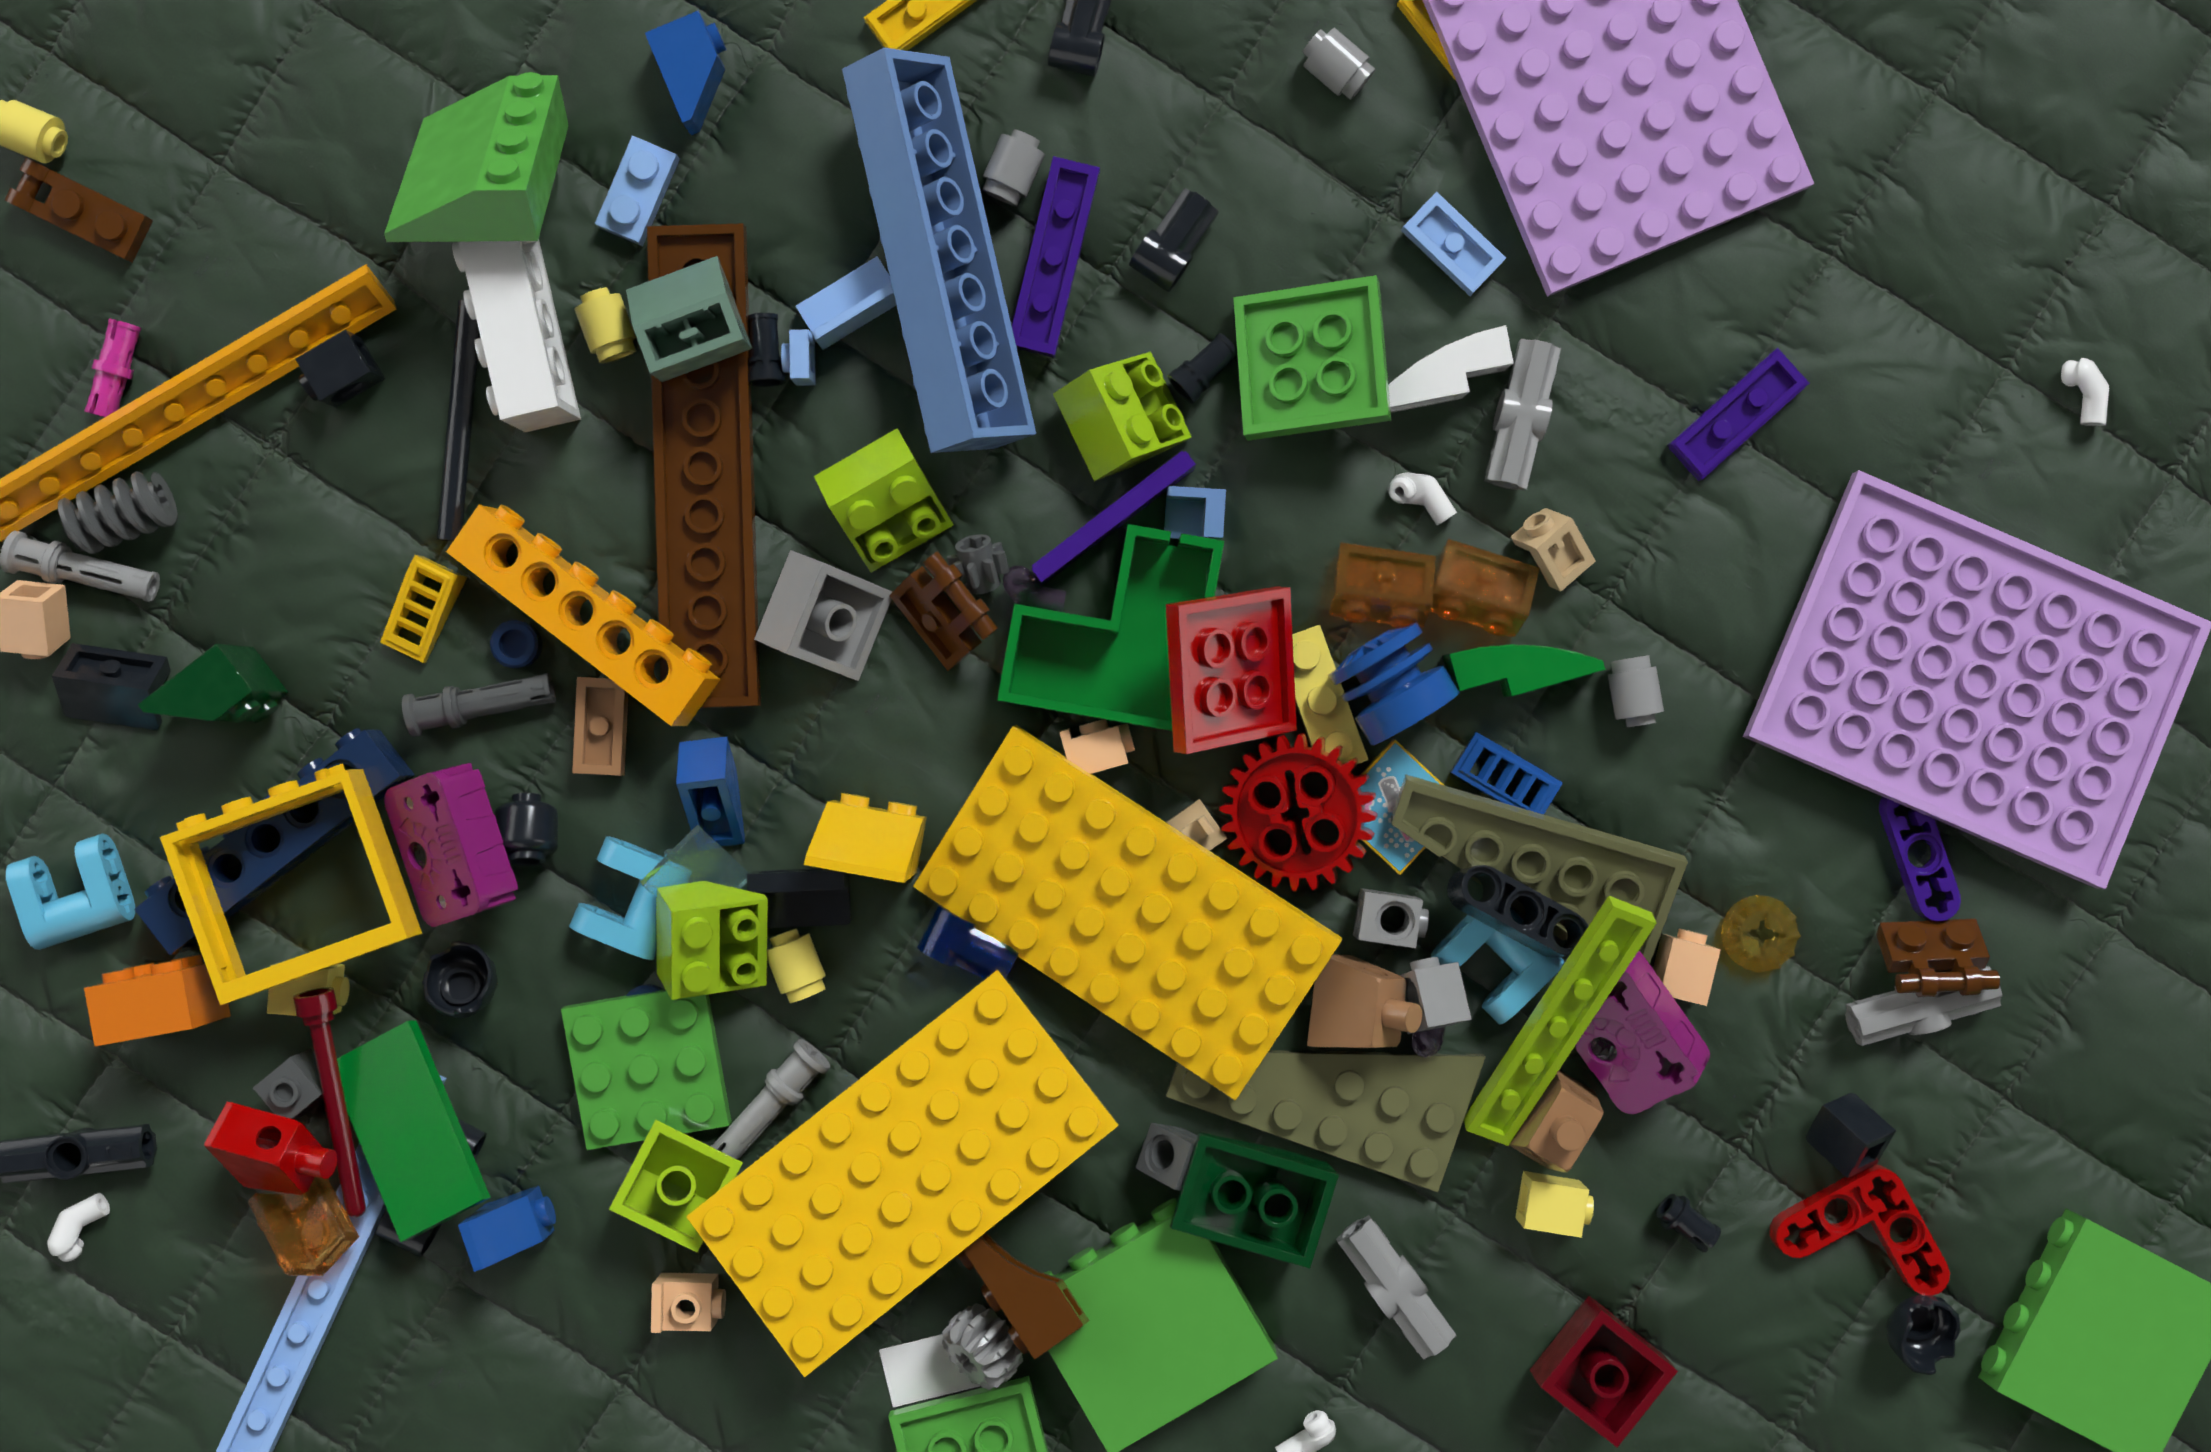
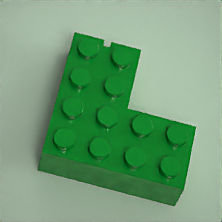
[997,524,1224,731]

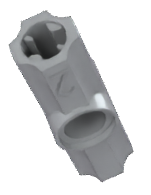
[1484,339,1561,491]
[1845,966,2003,1046]
[1336,1215,1456,1360]

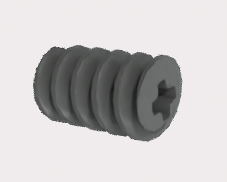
[58,471,178,553]

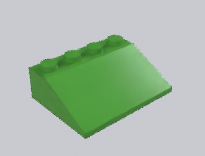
[384,72,569,242]

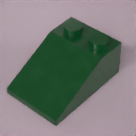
[1170,1132,1339,1269]

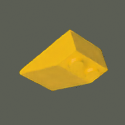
[804,793,927,883]

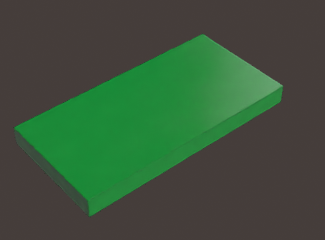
[337,1020,491,1242]

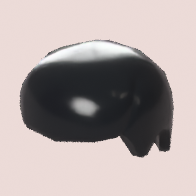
[422,941,498,1018]
[1887,1295,1961,1375]

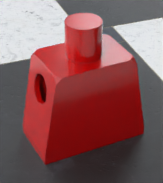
[204,1101,337,1195]

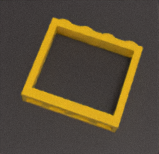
[160,763,422,1005]

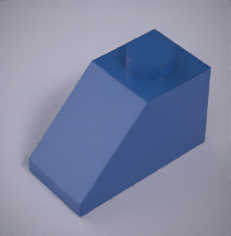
[645,11,727,135]
[676,737,745,849]
[458,1186,556,1272]

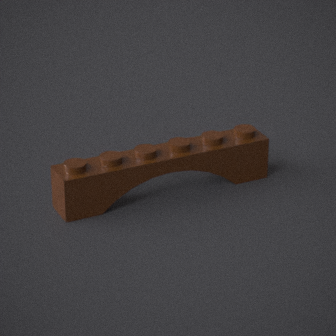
[957,1232,1090,1360]

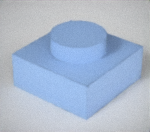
[781,329,816,386]

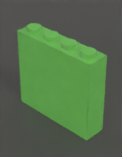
[1044,1198,1278,1452]
[1978,1208,2211,1452]

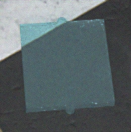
[640,824,749,898]

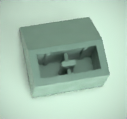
[626,256,752,382]

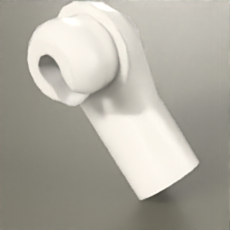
[2061,358,2109,426]
[47,1193,110,1262]
[1275,1410,1336,1452]

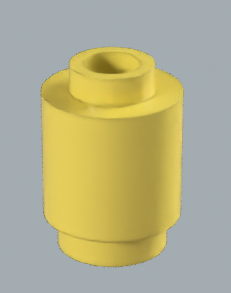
[0,100,68,164]
[574,287,637,363]
[767,928,826,1003]

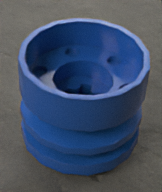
[1329,622,1460,745]

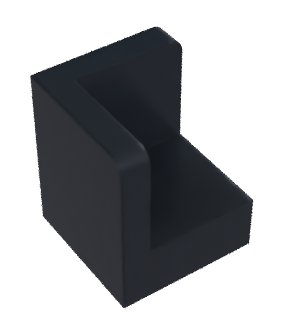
[1806,1093,1896,1178]

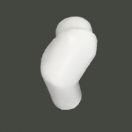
[1388,472,1457,525]

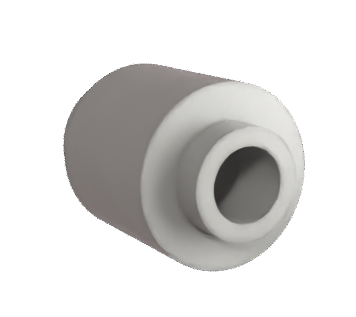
[1302,27,1376,100]
[982,129,1045,207]
[1608,655,1664,727]

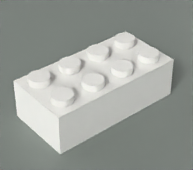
[452,239,581,432]

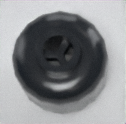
[494,793,558,866]

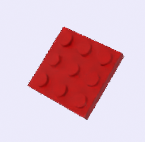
[1166,586,1297,754]

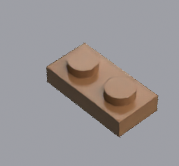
[572,677,629,776]

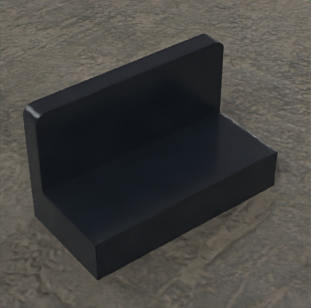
[52,643,171,730]
[746,868,852,928]

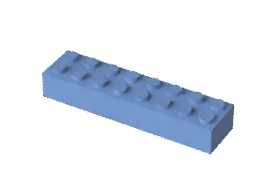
[842,48,1036,453]

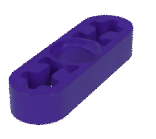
[1879,797,1961,921]

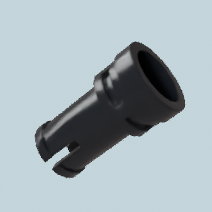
[748,313,786,387]
[1167,333,1238,404]

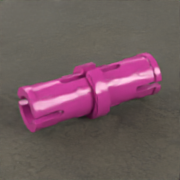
[84,318,141,417]

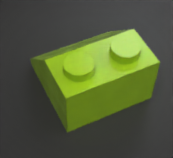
[609,1120,743,1252]

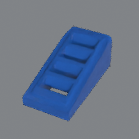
[1450,732,1562,814]

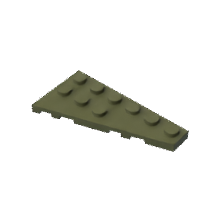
[1391,774,1688,964]
[1166,1050,1486,1192]

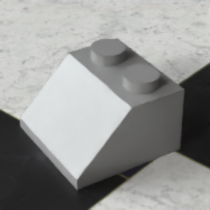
[754,550,892,681]

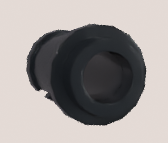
[1656,1194,1721,1253]

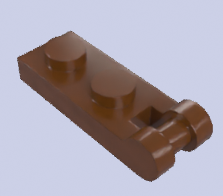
[4,157,153,263]

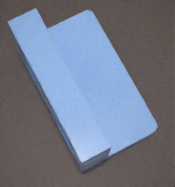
[796,256,896,350]

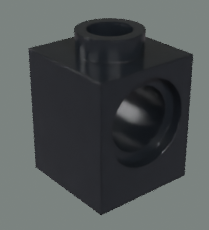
[295,329,385,408]

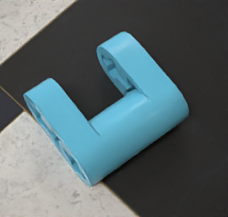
[6,833,136,950]
[569,836,690,960]
[1431,907,1564,1024]

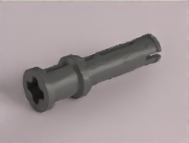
[402,673,556,737]

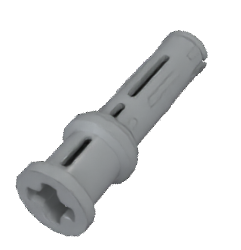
[0,530,160,602]
[711,1039,830,1160]

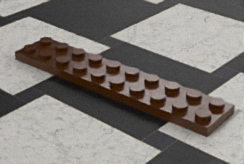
[647,223,761,708]

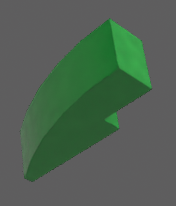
[1442,644,1606,697]

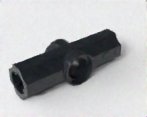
[0,1124,157,1183]

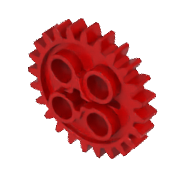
[1219,733,1378,891]

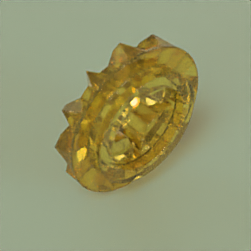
[1721,895,1801,973]

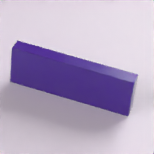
[1667,348,1810,481]

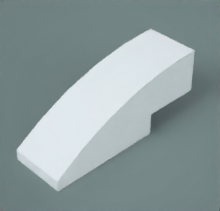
[1388,325,1513,412]

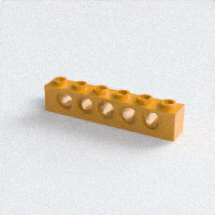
[446,504,721,726]

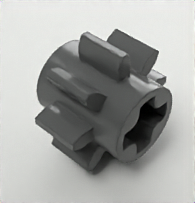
[947,534,1010,594]

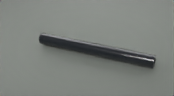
[437,300,480,542]

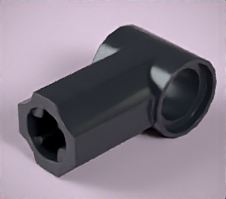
[1048,0,1111,78]
[1129,188,1219,292]

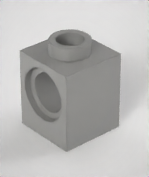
[1353,888,1429,948]
[1400,957,1472,1034]

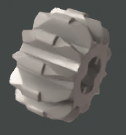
[942,1303,1023,1390]

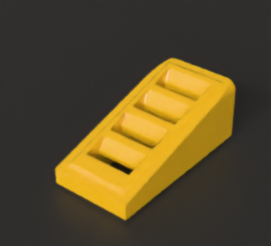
[380,555,467,663]

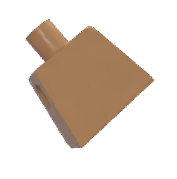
[1307,954,1422,1048]
[1509,1070,1604,1172]

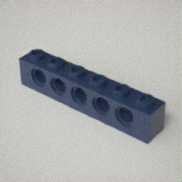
[134,728,415,955]

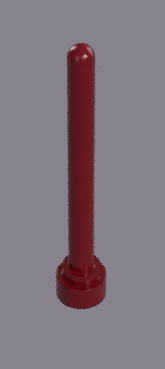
[293,987,366,1218]

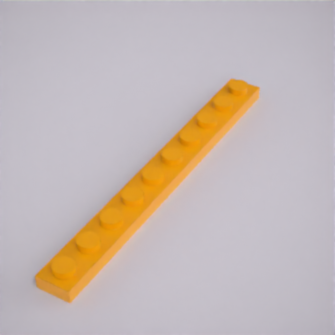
[0,264,396,542]

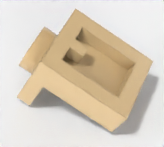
[1511,508,1596,592]

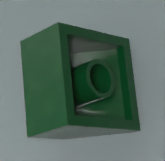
[137,644,288,723]

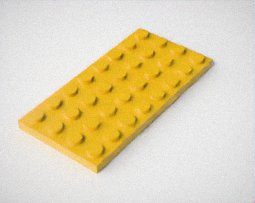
[913,725,1342,1101]
[686,970,1119,1377]

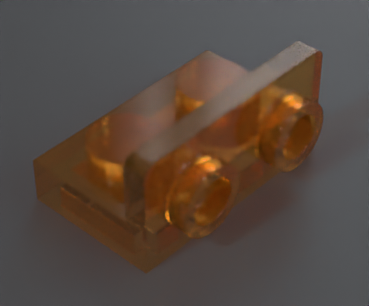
[1425,539,1540,637]
[1329,542,1436,629]
[248,1177,359,1276]

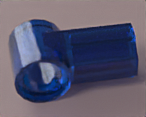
[916,904,1019,980]

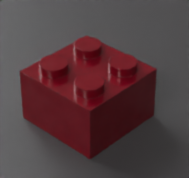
[1530,1296,1678,1448]

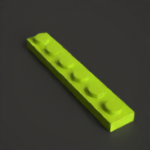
[1463,896,1657,1146]

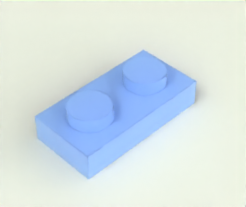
[595,135,680,247]
[1401,191,1506,296]

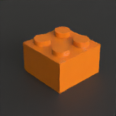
[84,954,231,1047]

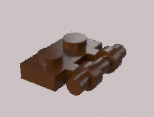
[889,551,998,671]
[1876,919,2000,998]

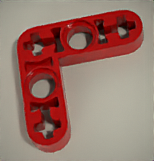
[1769,1165,1950,1296]

